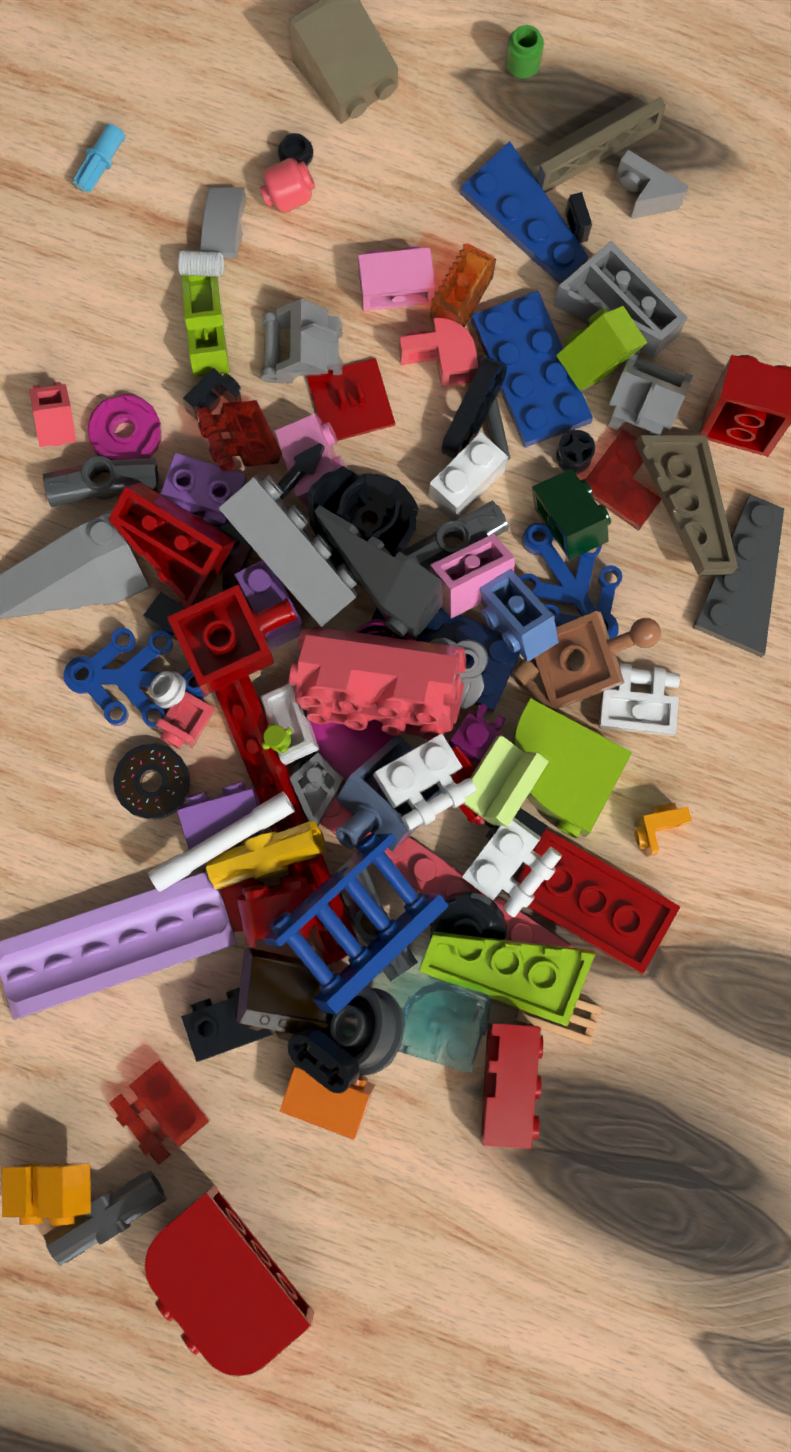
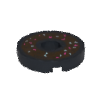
[113,743,190,820]

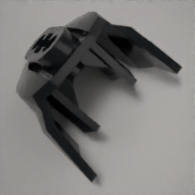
[308,466,419,566]

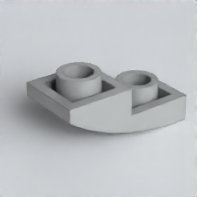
[200,187,247,259]

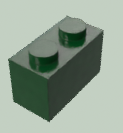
[532,468,611,560]

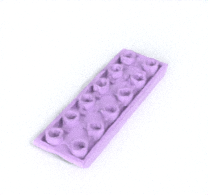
[0,872,237,1020]

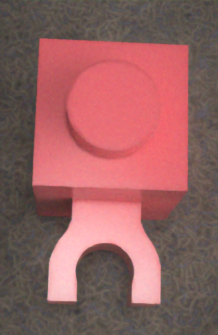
[29,382,76,447]

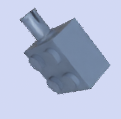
[335,736,442,852]

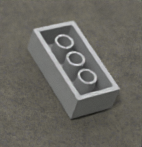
[218,473,358,627]

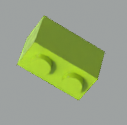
[556,306,648,392]

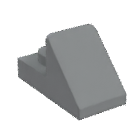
[615,150,689,218]

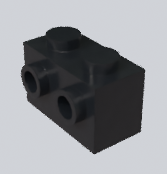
[181,987,274,1062]

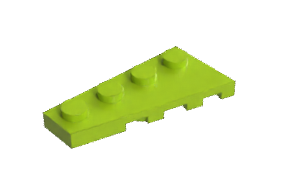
[419,932,596,1027]

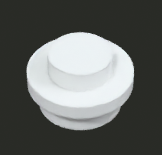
[150,671,186,708]

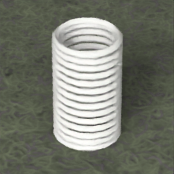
[178,250,224,277]

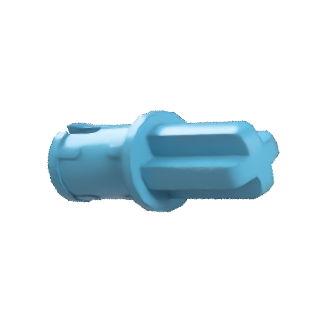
[73,124,126,193]

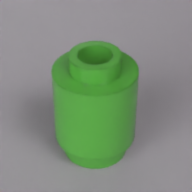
[506,25,544,79]

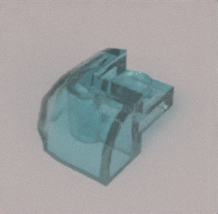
[398,982,491,1073]

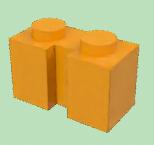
[2,1163,91,1226]

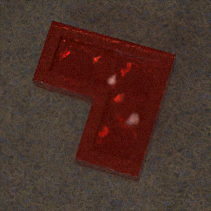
[585,429,662,531]

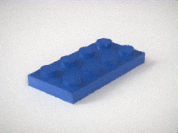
[471,291,593,448]

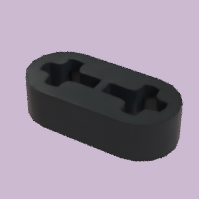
[287,1027,360,1094]

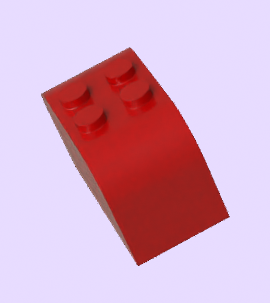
[145,1185,314,1376]

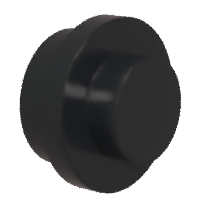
[278,133,313,166]

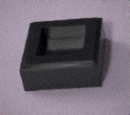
[565,192,592,243]

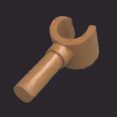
[513,659,551,707]

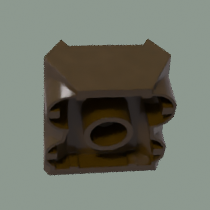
[236,947,333,1041]

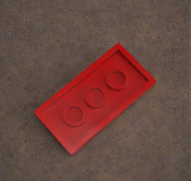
[507,829,681,975]

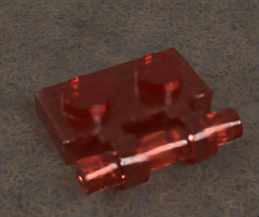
[197,400,282,471]
[109,1059,211,1166]

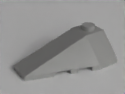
[0,511,149,619]

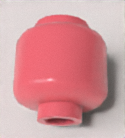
[260,157,316,213]

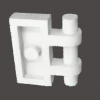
[599,663,680,736]
[373,734,476,831]
[462,817,562,917]

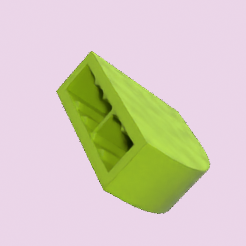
[512,698,632,838]

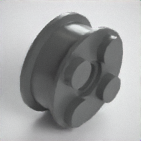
[323,986,404,1075]

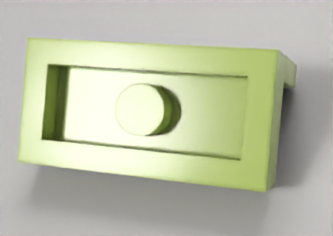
[464,736,549,827]

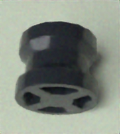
[556,430,595,474]

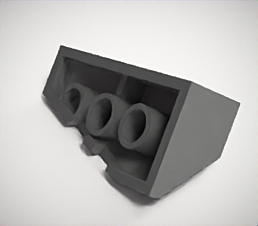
[315,505,443,640]

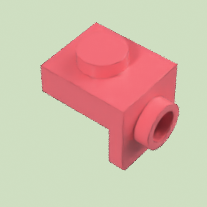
[155,691,216,749]

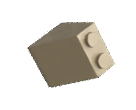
[289,0,398,124]

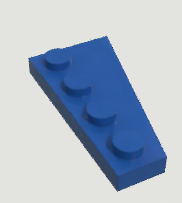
[460,141,588,284]

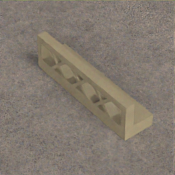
[524,94,666,193]

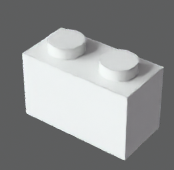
[428,432,508,521]

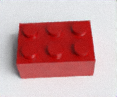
[699,355,791,457]

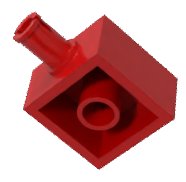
[167,585,297,696]

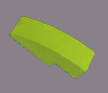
[181,271,230,377]

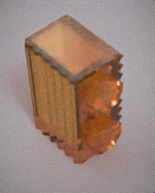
[430,243,496,327]

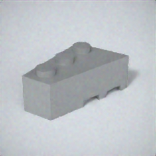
[554,241,687,358]

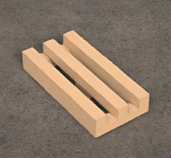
[515,1000,602,1045]

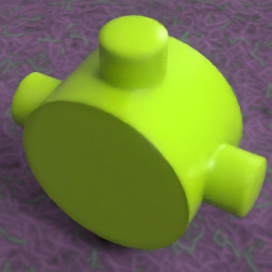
[262,723,293,753]

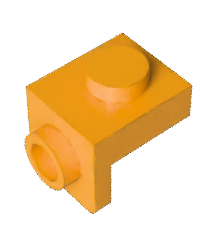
[634,803,692,857]

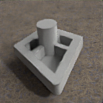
[290,753,344,826]

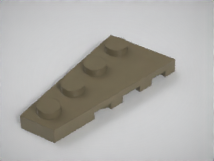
[634,435,738,575]

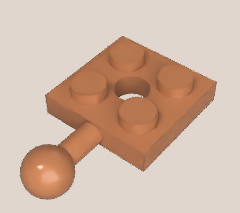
[535,611,661,710]

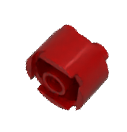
[236,873,323,947]

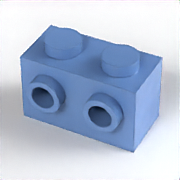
[479,569,559,662]

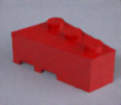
[108,482,236,608]
[481,1023,543,1149]

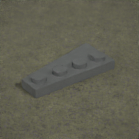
[693,494,785,658]

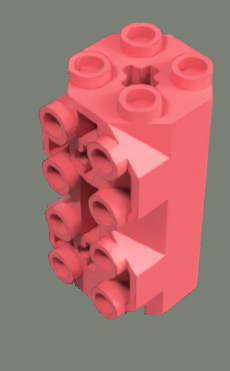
[289,627,466,741]

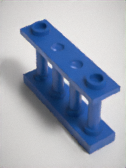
[263,833,449,1014]

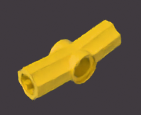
[206,821,326,890]

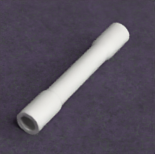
[148,791,295,892]

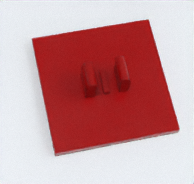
[306,358,396,441]

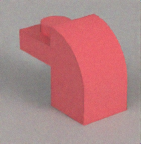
[399,318,479,387]

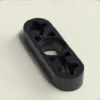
[442,357,507,459]

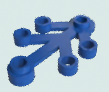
[520,523,622,639]
[64,628,208,729]

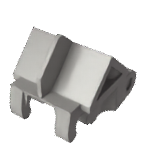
[261,298,342,384]
[608,352,693,435]

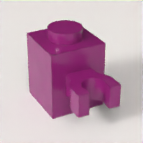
[448,704,506,768]

